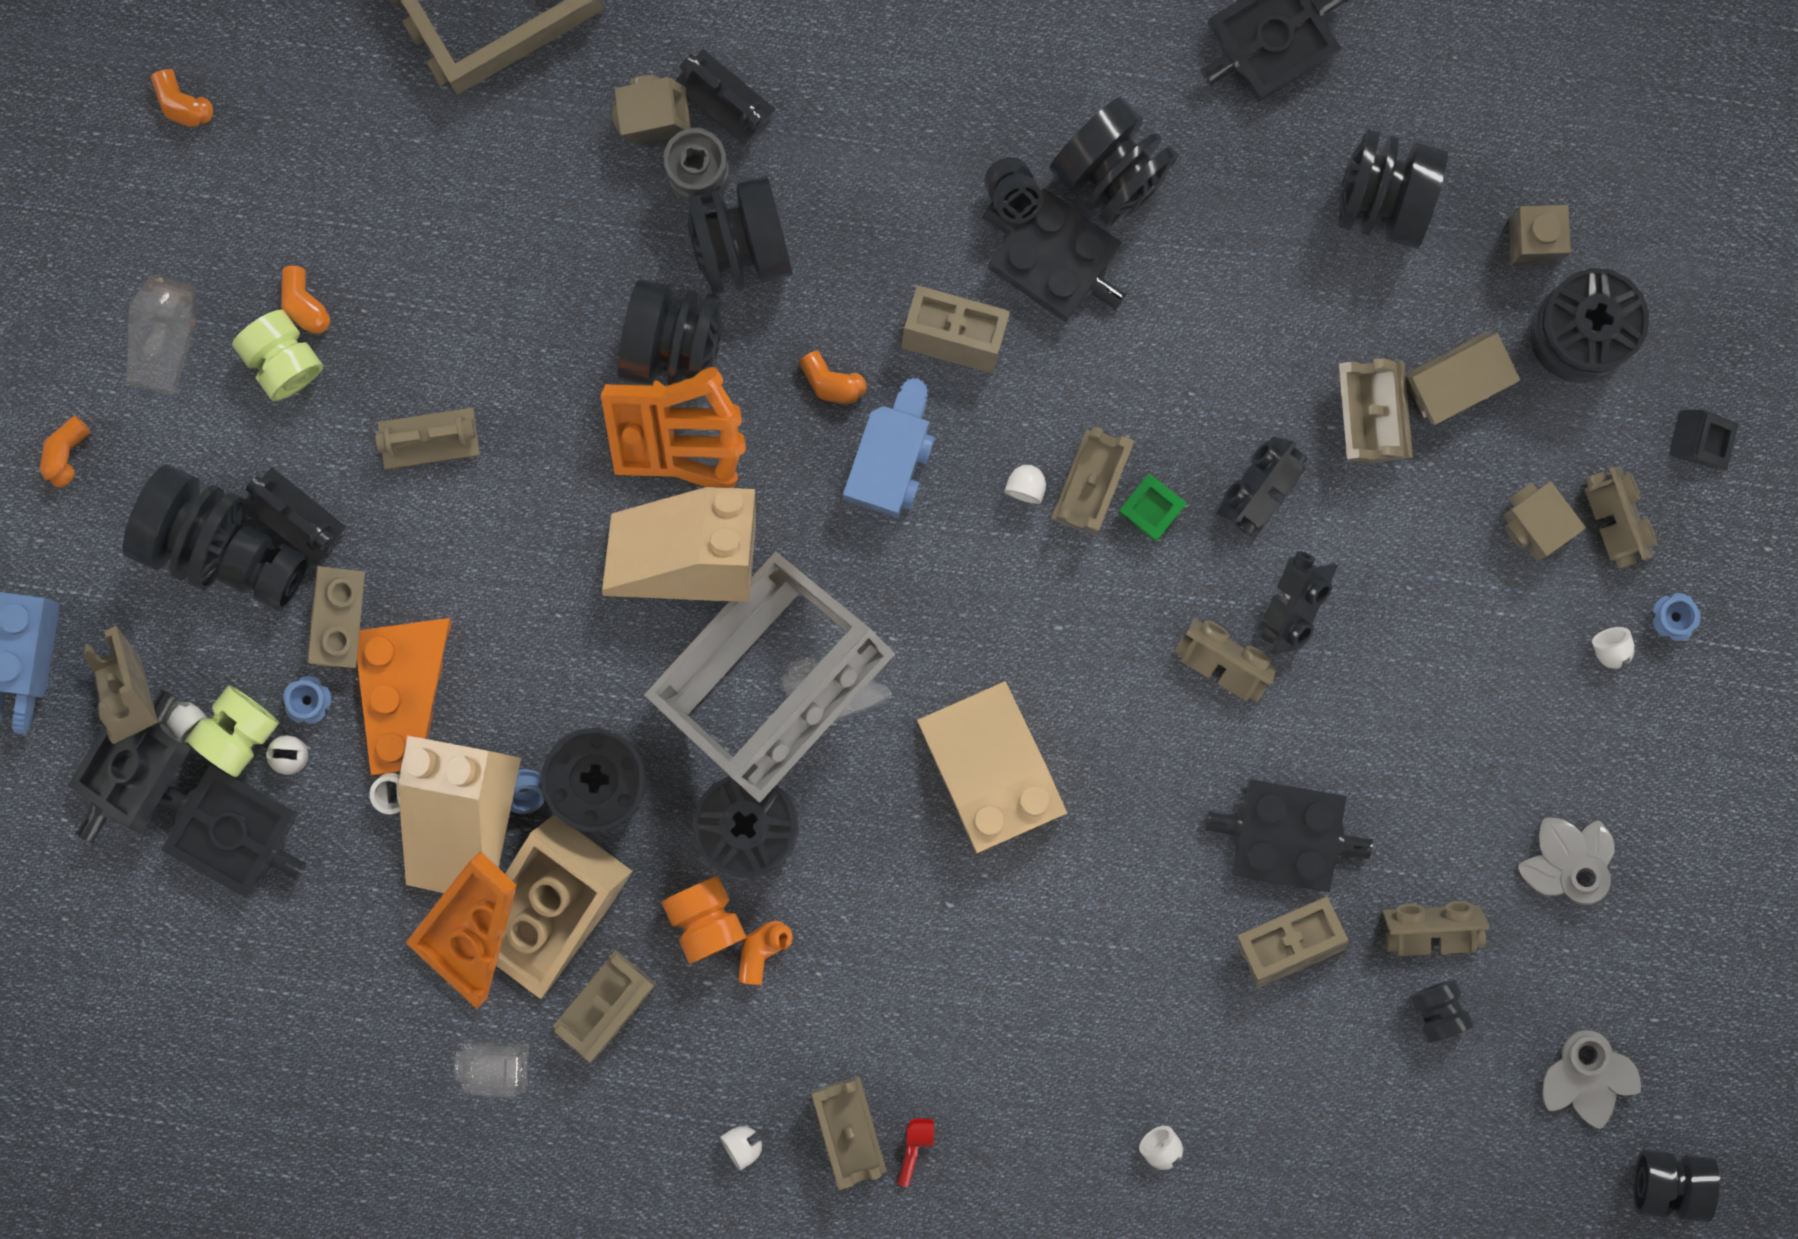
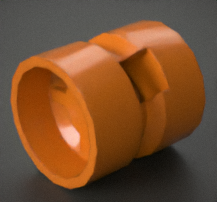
[661,875,747,965]

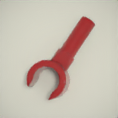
[897,1118,934,1187]

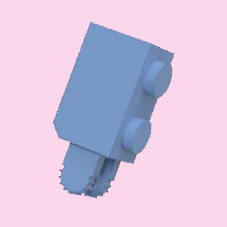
[843,377,935,519]
[0,592,60,735]

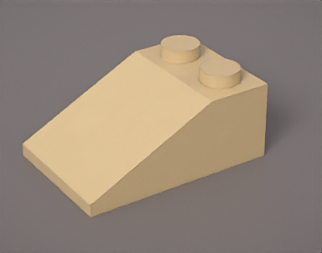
[602,487,756,602]
[917,681,1067,853]
[398,736,521,893]
[496,815,633,999]

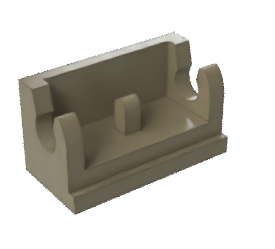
[901,285,1010,374]
[1406,332,1520,425]
[1339,358,1413,464]
[1051,427,1134,537]
[83,626,158,744]
[1237,896,1348,989]
[553,950,657,1063]
[811,1076,887,1190]

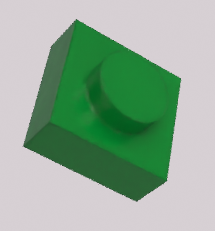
[1118,473,1187,543]

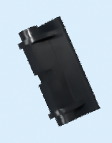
[675,48,775,146]
[1216,436,1308,536]
[246,467,346,564]
[1260,551,1338,655]

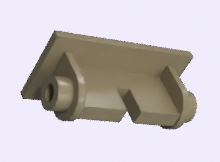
[376,408,480,470]
[1584,466,1657,569]
[307,566,365,668]
[1174,618,1277,702]
[1382,901,1489,957]

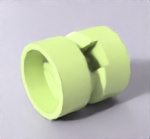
[232,309,324,401]
[186,685,279,777]

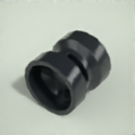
[984,157,1044,224]
[1409,979,1474,1043]

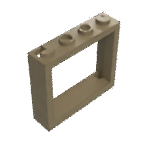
[390,0,605,95]

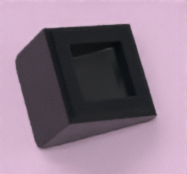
[1669,410,1739,470]

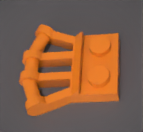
[600,367,746,488]

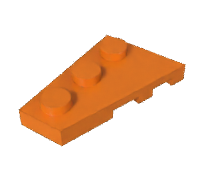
[357,618,452,776]
[406,851,517,1009]

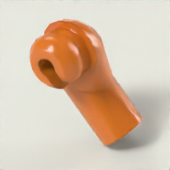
[150,69,213,127]
[281,266,330,334]
[798,350,867,405]
[39,415,91,488]
[738,920,793,985]

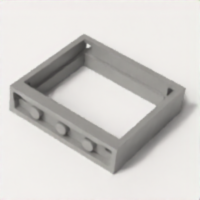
[644,551,895,802]

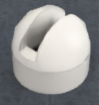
[1004,465,1046,504]
[1592,627,1635,669]
[165,702,208,743]
[266,735,308,775]
[370,773,400,814]
[720,1126,762,1171]
[1139,1126,1183,1170]

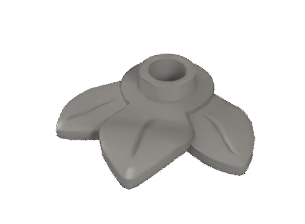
[1518,817,1614,905]
[1542,1030,1641,1129]

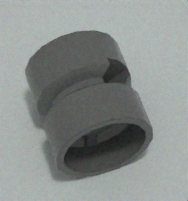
[664,128,730,204]

